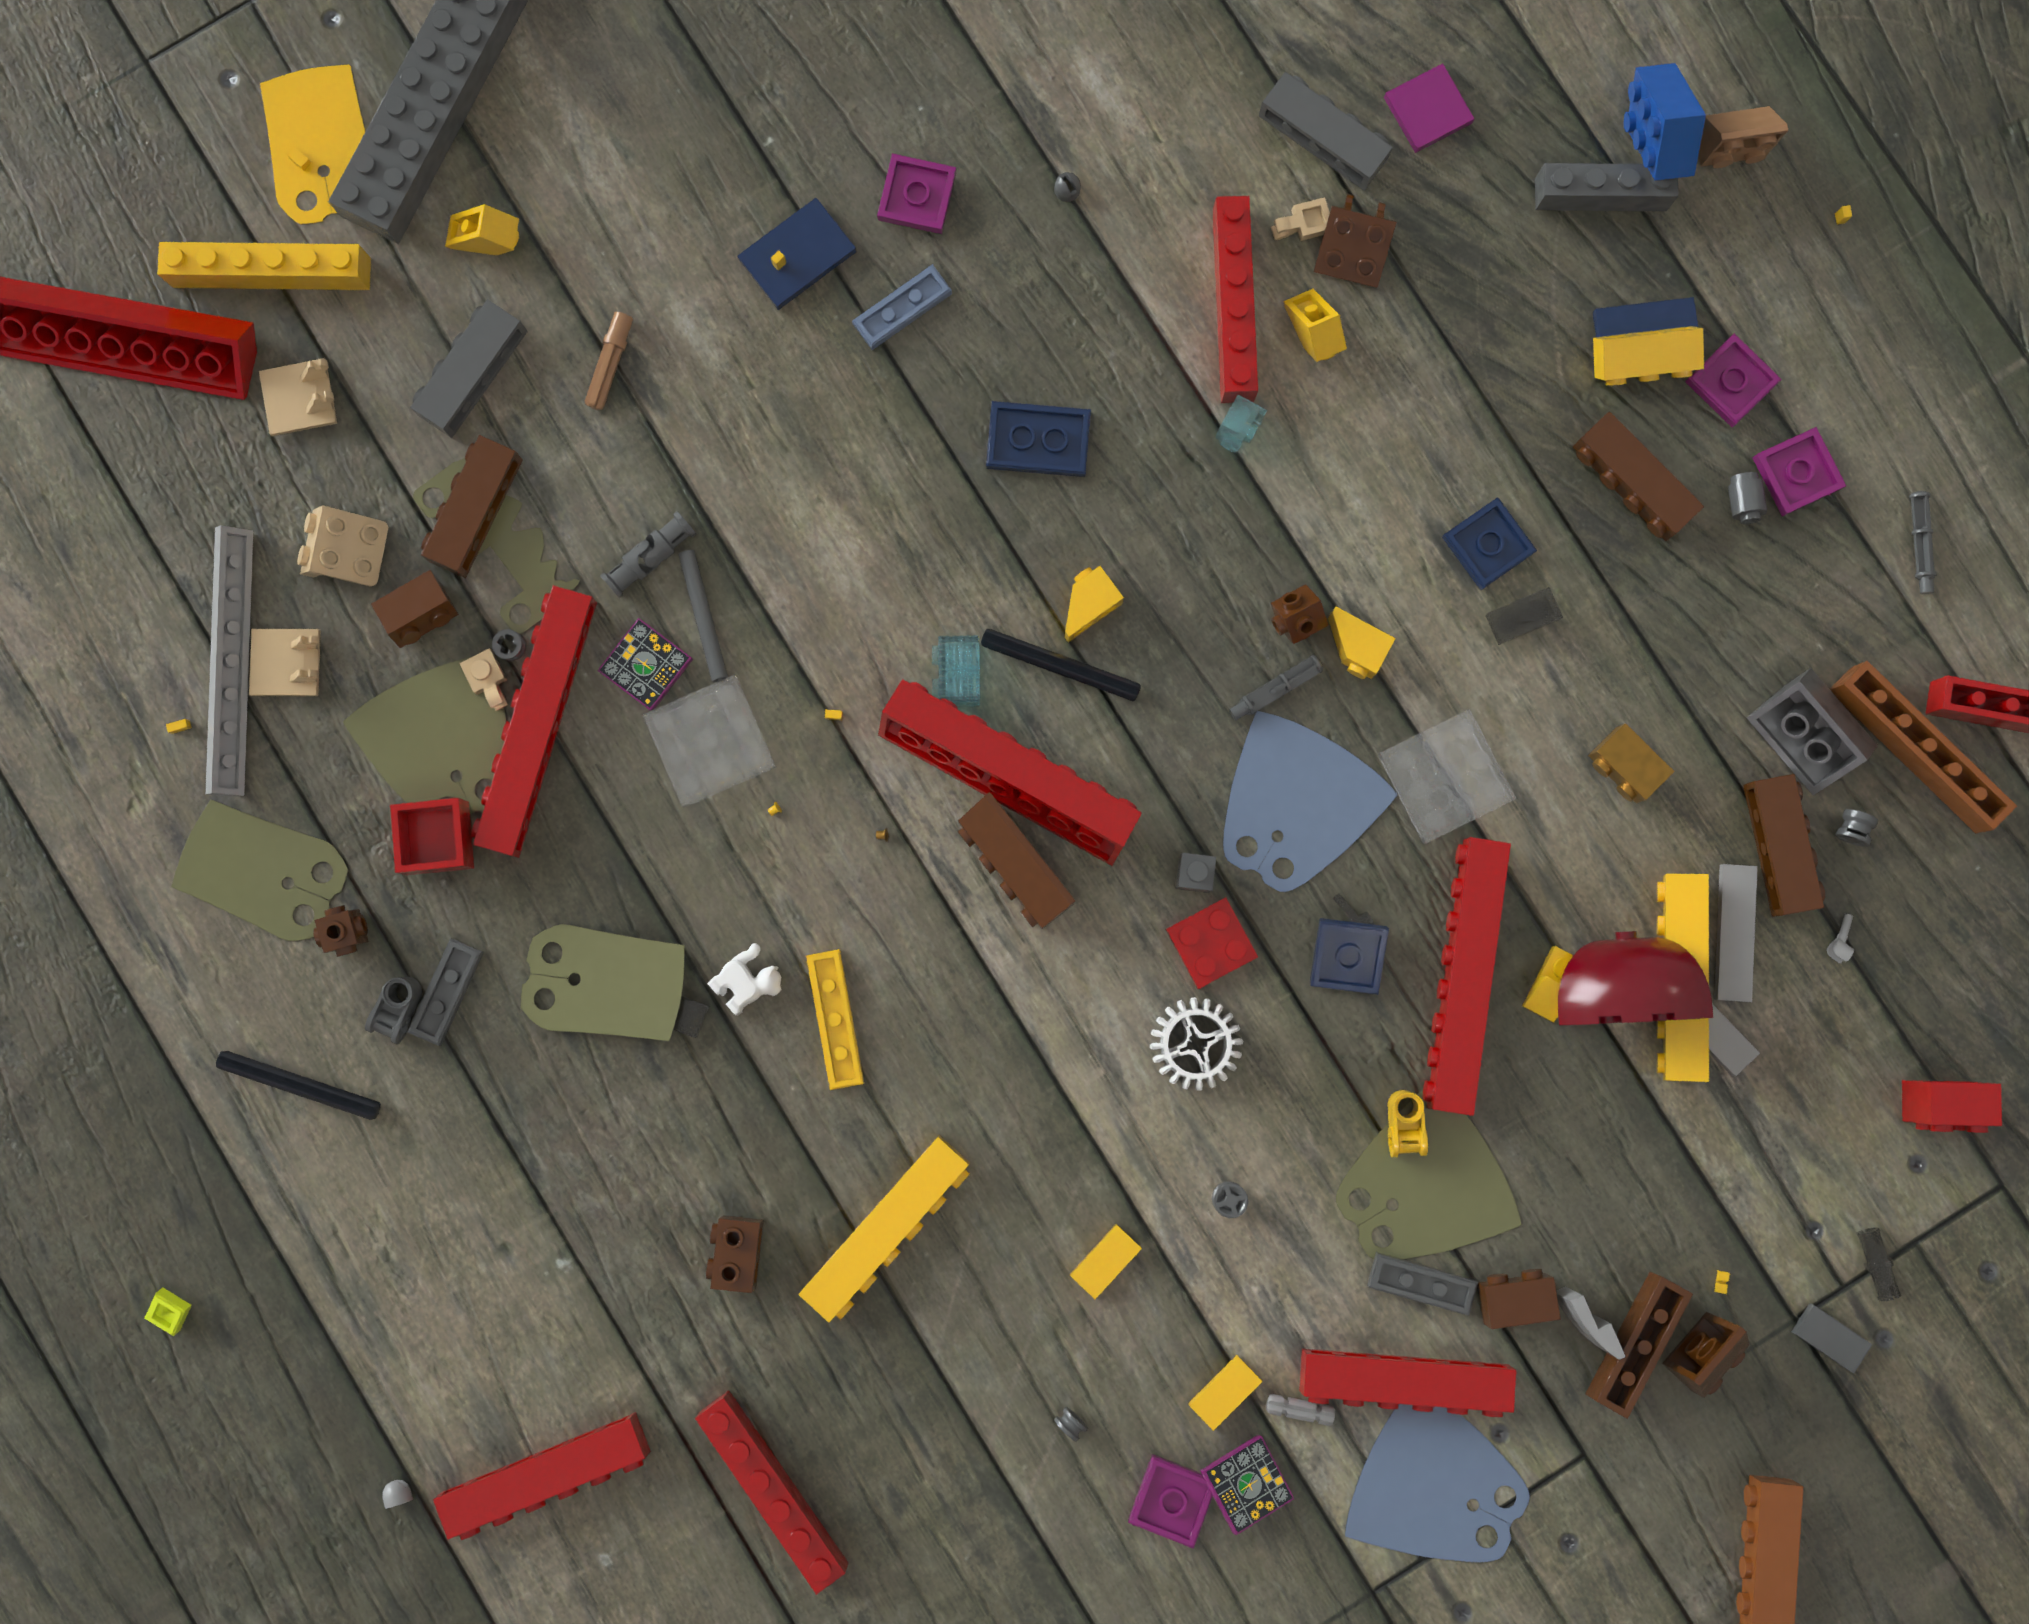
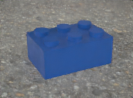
[1623,63,1706,181]

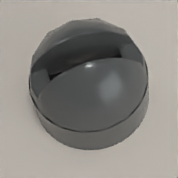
[1054,172,1081,202]

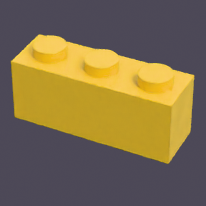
[1593,326,1704,385]

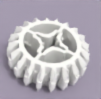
[1150,997,1243,1091]

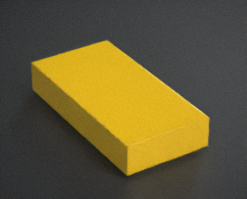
[1070,1224,1142,1299]
[1188,1355,1263,1431]

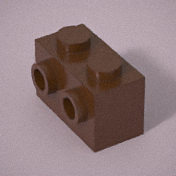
[371,570,459,648]
[706,1215,764,1293]
[1478,1269,1561,1329]

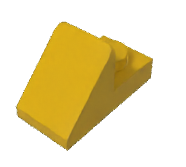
[1522,946,1573,1022]

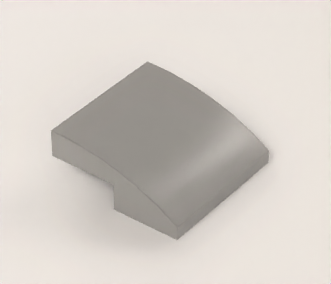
[1556,1287,1625,1360]

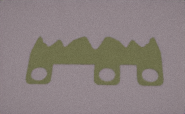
[413,458,580,634]

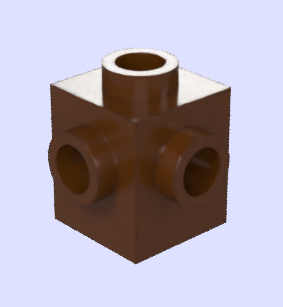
[1271,584,1329,644]
[313,905,369,957]

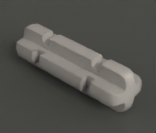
[1266,1394,1335,1426]

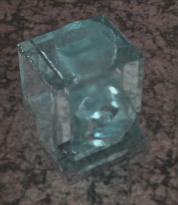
[1216,395,1267,452]

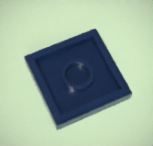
[1442,497,1537,590]
[1310,918,1389,995]

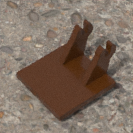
[1314,194,1397,288]

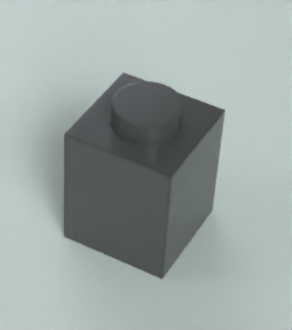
[1175,853,1216,893]

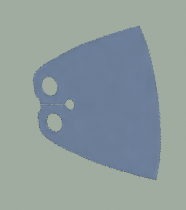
[1223,711,1398,892]
[1345,1404,1530,1562]

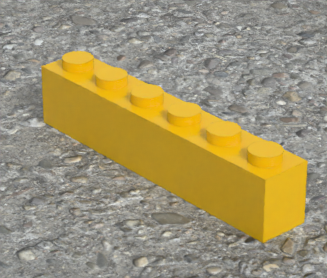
[157,242,371,290]
[1657,874,1709,1082]
[798,1135,970,1322]

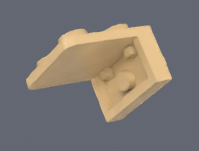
[297,505,388,587]

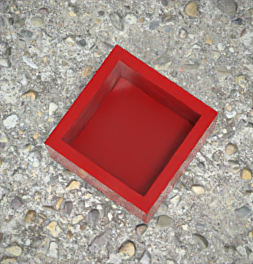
[390,798,474,876]
[1902,1080,2002,1133]

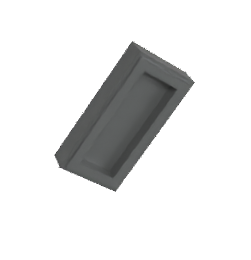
[1791,1303,1872,1374]

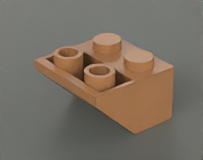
[1699,106,1788,168]

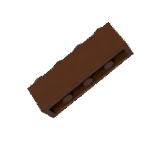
[1573,411,1704,541]
[421,435,523,579]
[1743,774,1825,917]
[1585,1272,1693,1419]

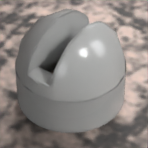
[382,1480,413,1509]

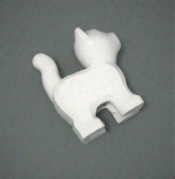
[707,943,781,1016]

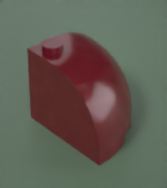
[1558,931,1713,1025]

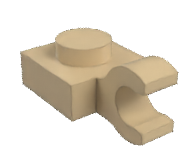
[1271,197,1330,241]
[459,648,508,711]

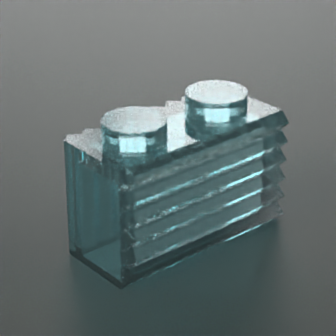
[932,635,980,707]

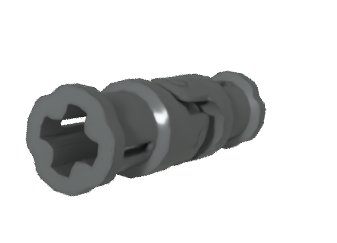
[600,511,696,598]

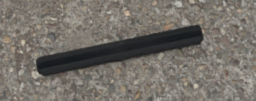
[981,629,1141,701]
[216,1051,381,1120]

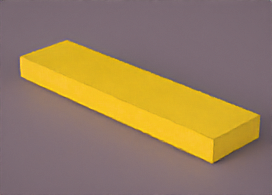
[806,949,865,1090]

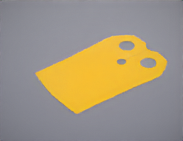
[260,65,365,224]

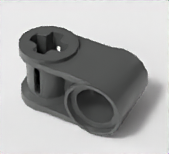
[365,977,423,1045]

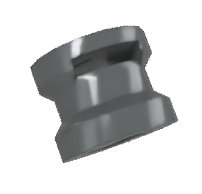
[1835,809,1878,847]
[1212,1181,1248,1218]

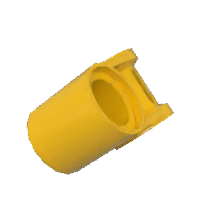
[1387,1090,1428,1158]

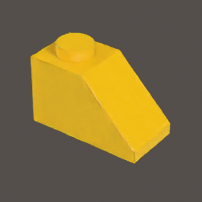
[445,204,519,256]
[1283,289,1347,362]
[1065,566,1124,643]
[1328,607,1396,679]

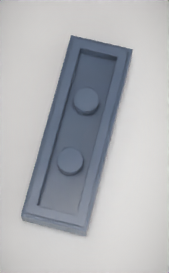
[852,264,952,350]

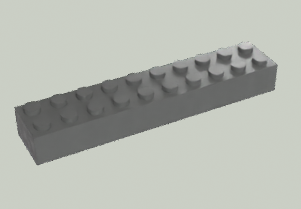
[328,0,528,244]

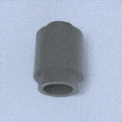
[1728,472,1767,524]

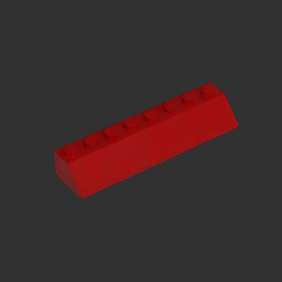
[0,277,257,400]
[878,679,1142,866]

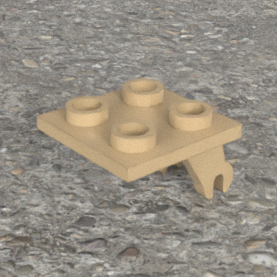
[259,358,337,436]
[249,629,321,696]

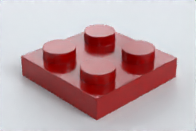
[1165,897,1258,989]

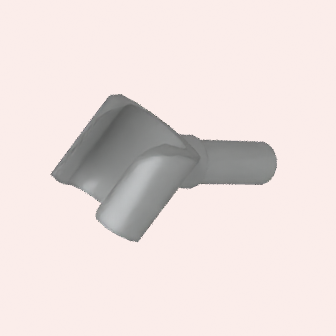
[1826,914,1854,963]

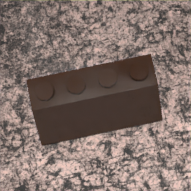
[957,792,1075,929]

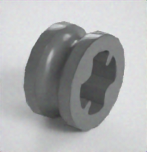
[492,629,526,661]
[1054,1407,1088,1442]

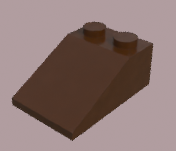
[1662,1312,1749,1398]

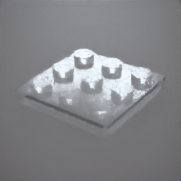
[642,674,776,808]
[1378,709,1516,844]

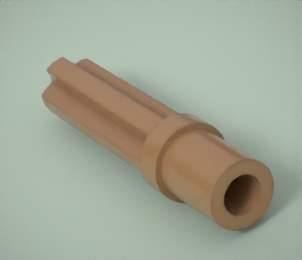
[585,312,633,410]

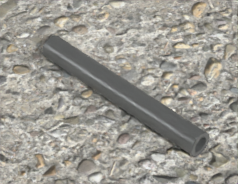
[678,550,728,682]

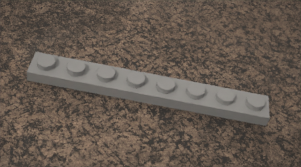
[206,525,253,797]

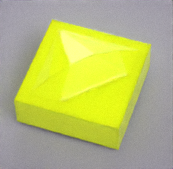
[144,1287,192,1336]

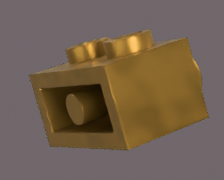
[1588,723,1675,803]

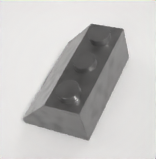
[1747,668,1878,795]

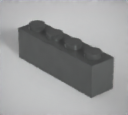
[1259,71,1393,191]
[1535,163,1678,211]
[410,299,528,438]

